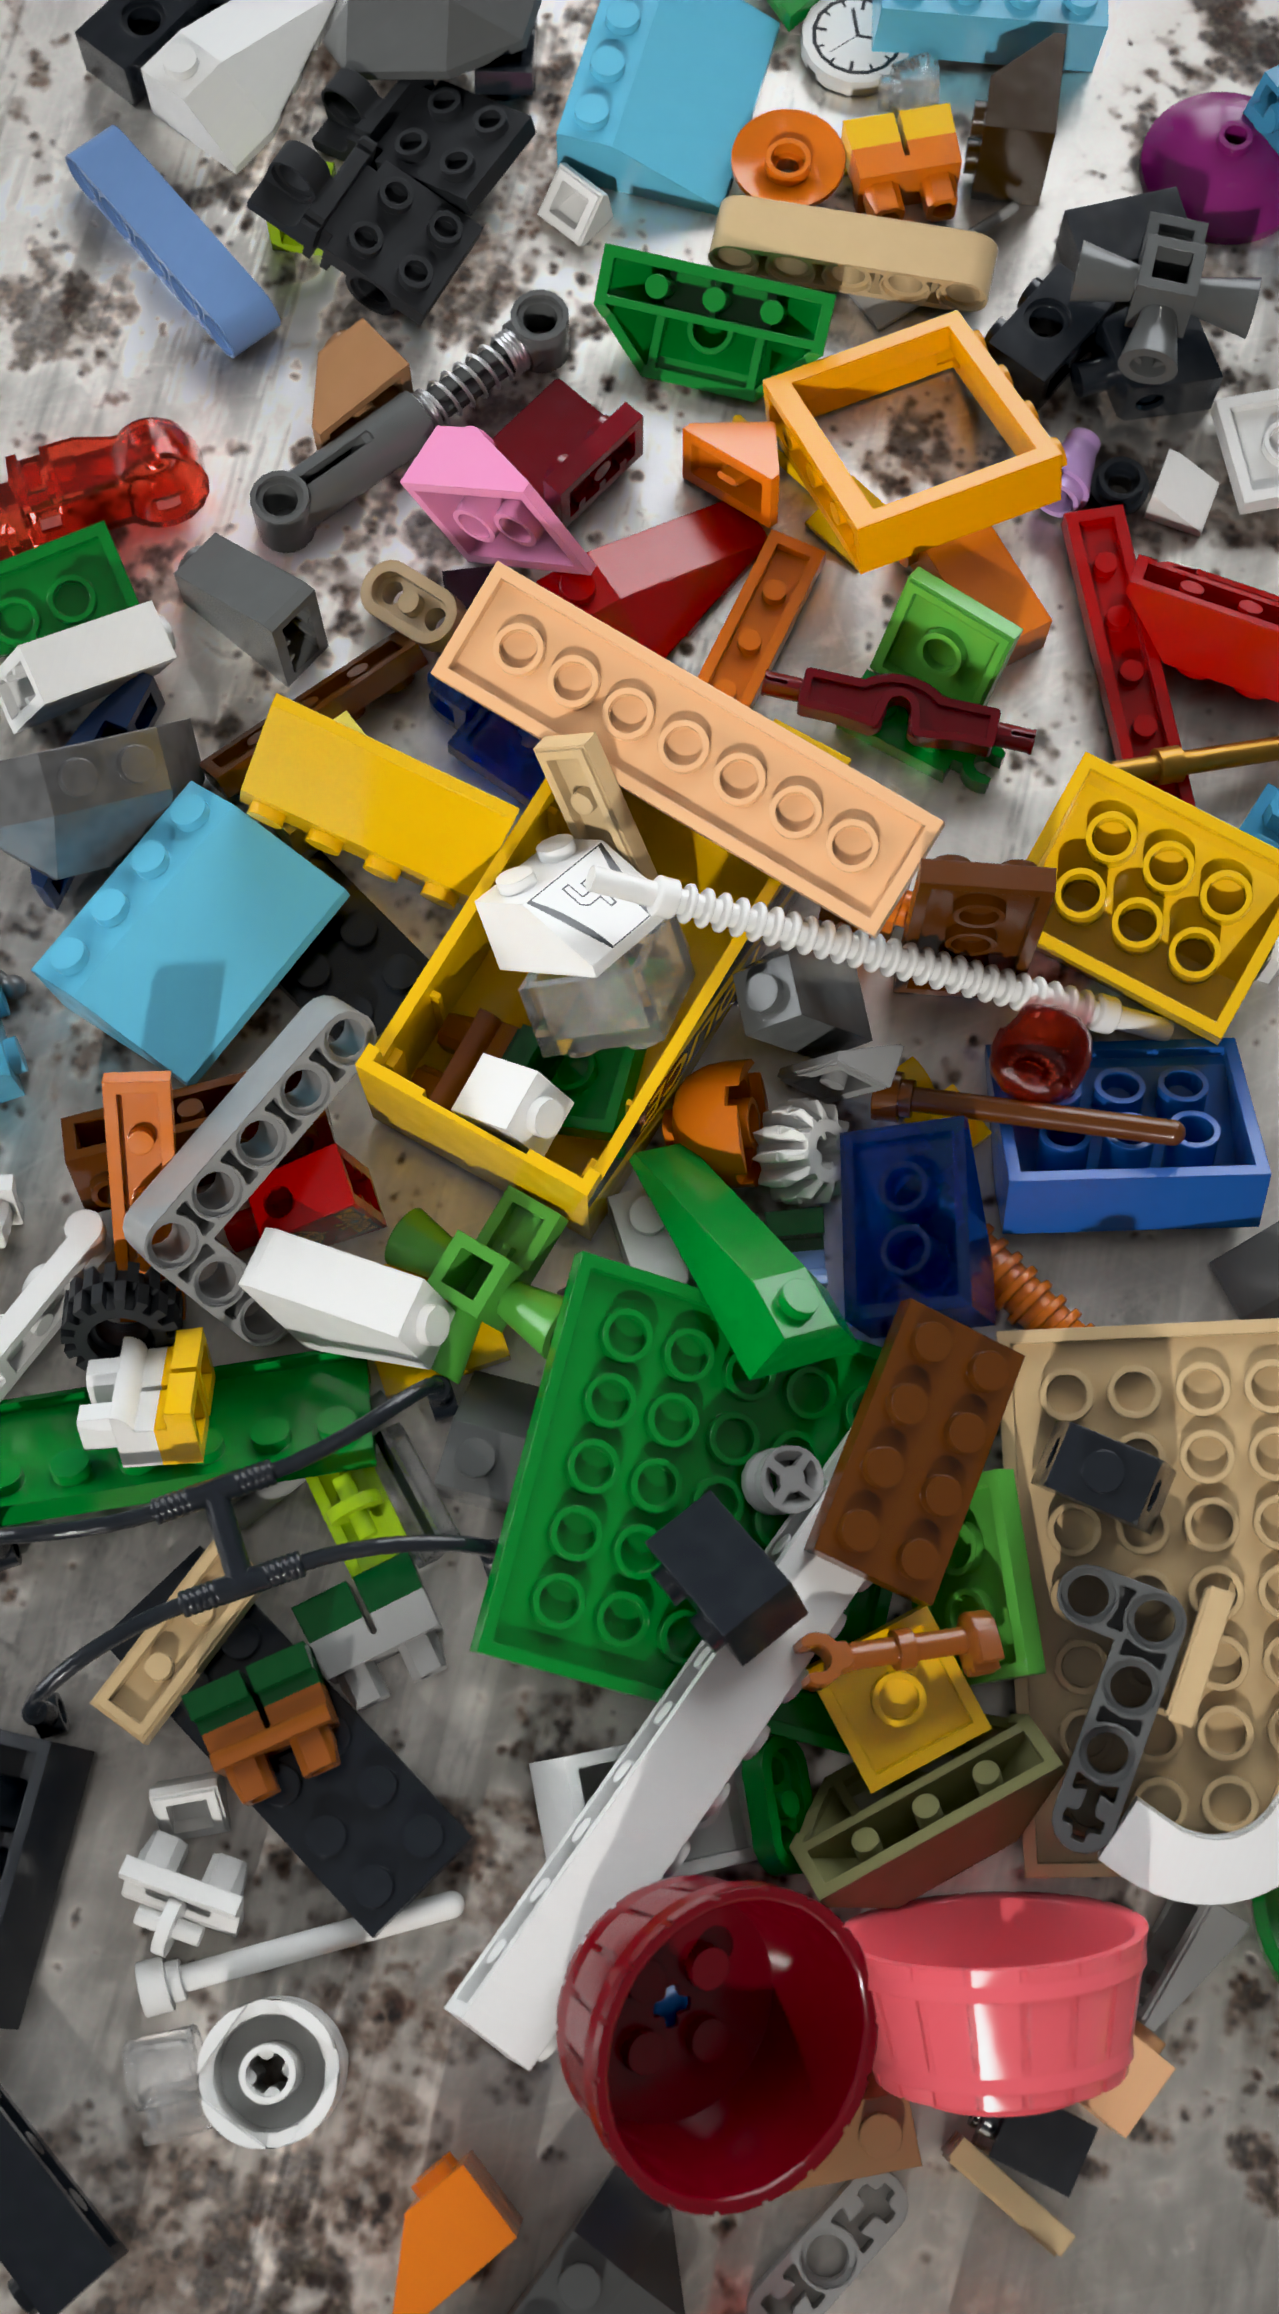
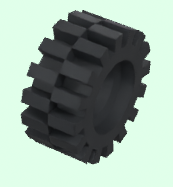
[61,1261,184,1371]

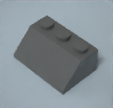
[434,1370,539,1514]

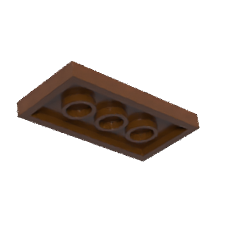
[893,854,1057,1000]
[804,1298,1025,1606]

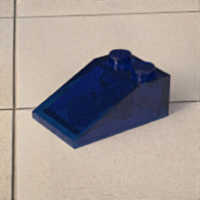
[840,1115,996,1339]

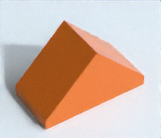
[682,421,780,528]

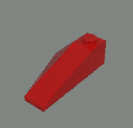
[536,501,768,659]

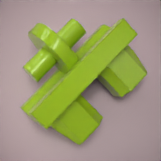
[305,1467,412,1579]

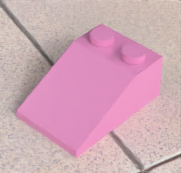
[400,425,596,575]

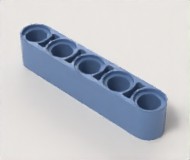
[65,125,281,358]

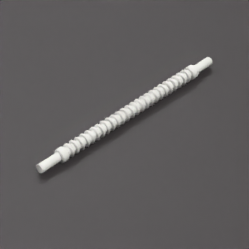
[585,865,1174,1041]

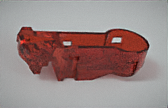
[0,417,210,561]

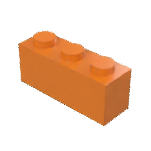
[898,476,1052,666]

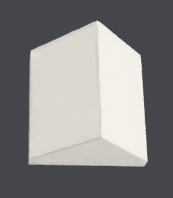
[538,162,614,247]
[149,1772,231,1840]

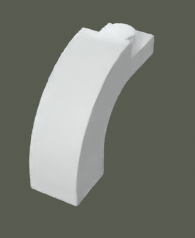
[1098,1791,1279,1905]

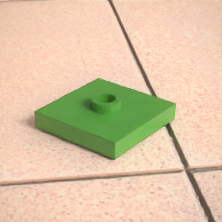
[869,566,1024,706]

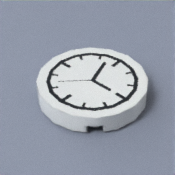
[801,0,910,96]

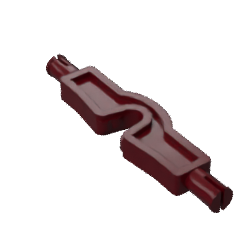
[761,667,1037,757]

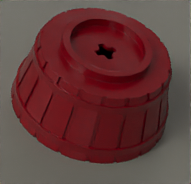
[556,1875,878,2216]

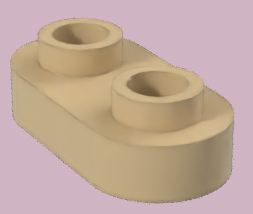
[360,560,467,652]

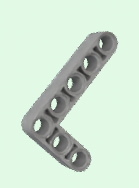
[123,995,377,1346]

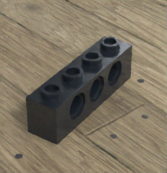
[75,0,230,107]

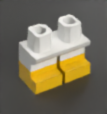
[77,1327,216,1468]

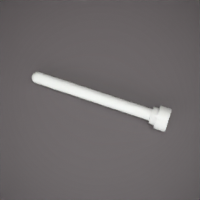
[135,1891,465,2018]

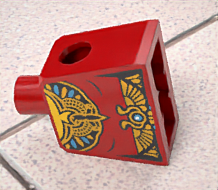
[224,1143,387,1253]

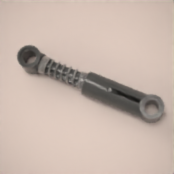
[250,289,570,553]

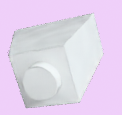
[0,600,177,734]
[238,1227,456,1370]

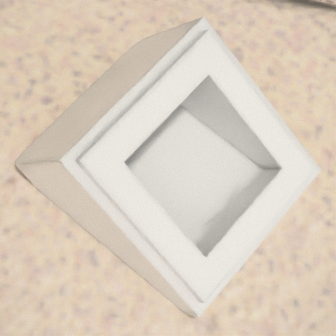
[1144,449,1220,537]

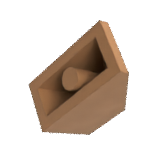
[312,317,414,451]

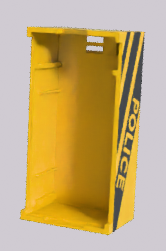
[355,678,852,1241]

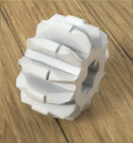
[752,1098,855,1208]

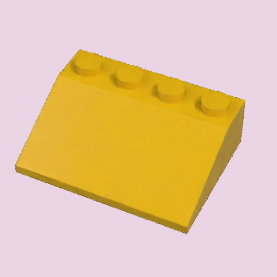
[240,693,520,910]
[1026,752,1279,1045]

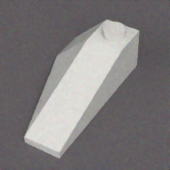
[141,0,337,175]

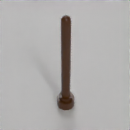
[871,1071,1186,1146]

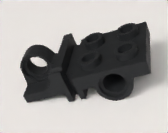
[311,68,536,216]
[247,135,483,325]

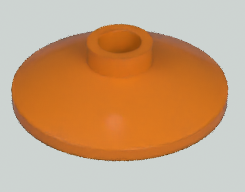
[731,109,846,206]

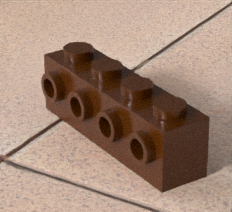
[61,1070,336,1213]

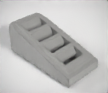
[1136,1899,1251,2032]

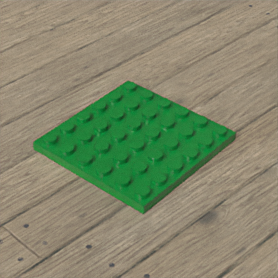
[470,1251,893,1756]

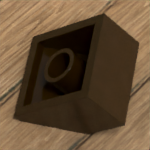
[963,33,1066,206]

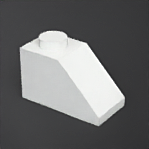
[451,1053,574,1156]

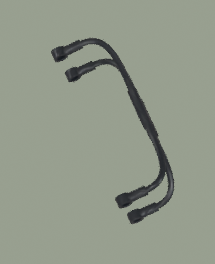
[0,1375,499,1739]

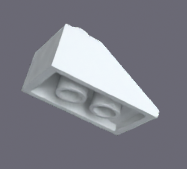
[529,1743,757,1881]

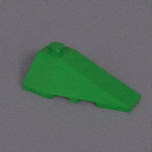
[629,1143,859,1381]

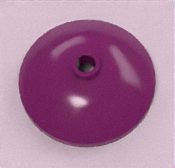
[1139,91,1279,245]

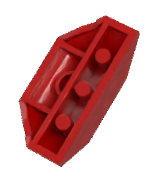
[1125,554,1279,703]

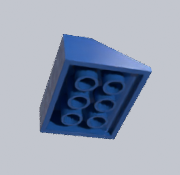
[985,1038,1272,1234]

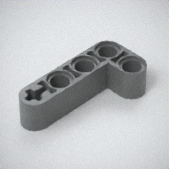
[1052,1564,1187,1854]

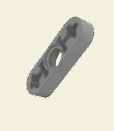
[746,2172,908,2314]

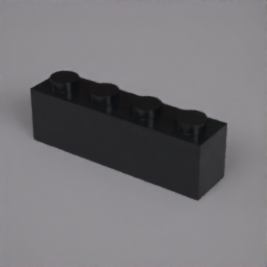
[0,2084,129,2314]

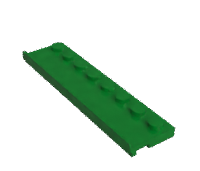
[0,1351,377,1527]

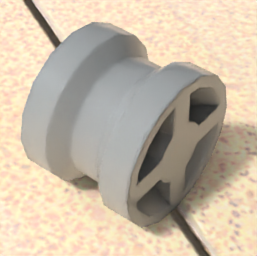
[741,1445,823,1516]

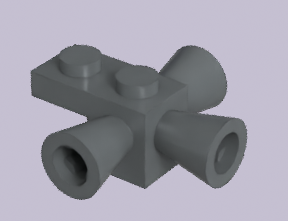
[1069,211,1262,385]

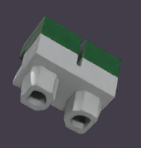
[291,1552,447,1712]

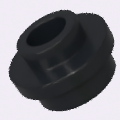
[1090,456,1149,515]

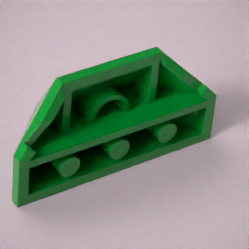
[593,243,837,402]

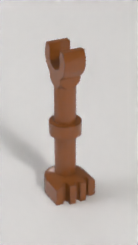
[793,1609,1005,1692]

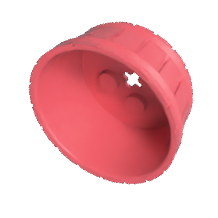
[843,1891,1149,2117]

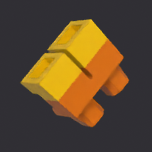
[841,103,962,222]

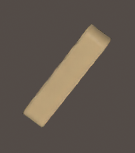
[708,195,998,312]

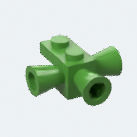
[385,1185,569,1385]

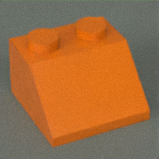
[392,2150,523,2314]

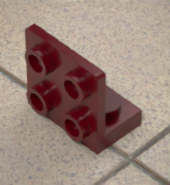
[492,379,643,528]

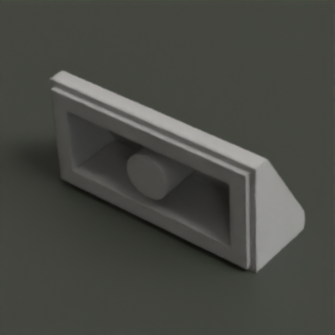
[777,1044,904,1104]

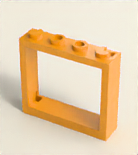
[762,310,1067,574]

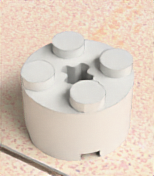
[197,1995,349,2149]

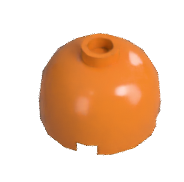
[662,1059,769,1188]

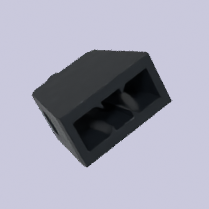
[1070,307,1223,421]
[1031,1421,1177,1535]

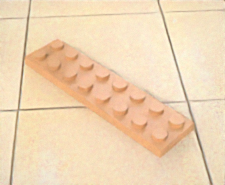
[430,561,945,939]

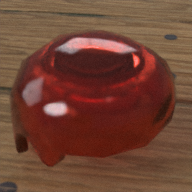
[988,1003,1092,1104]

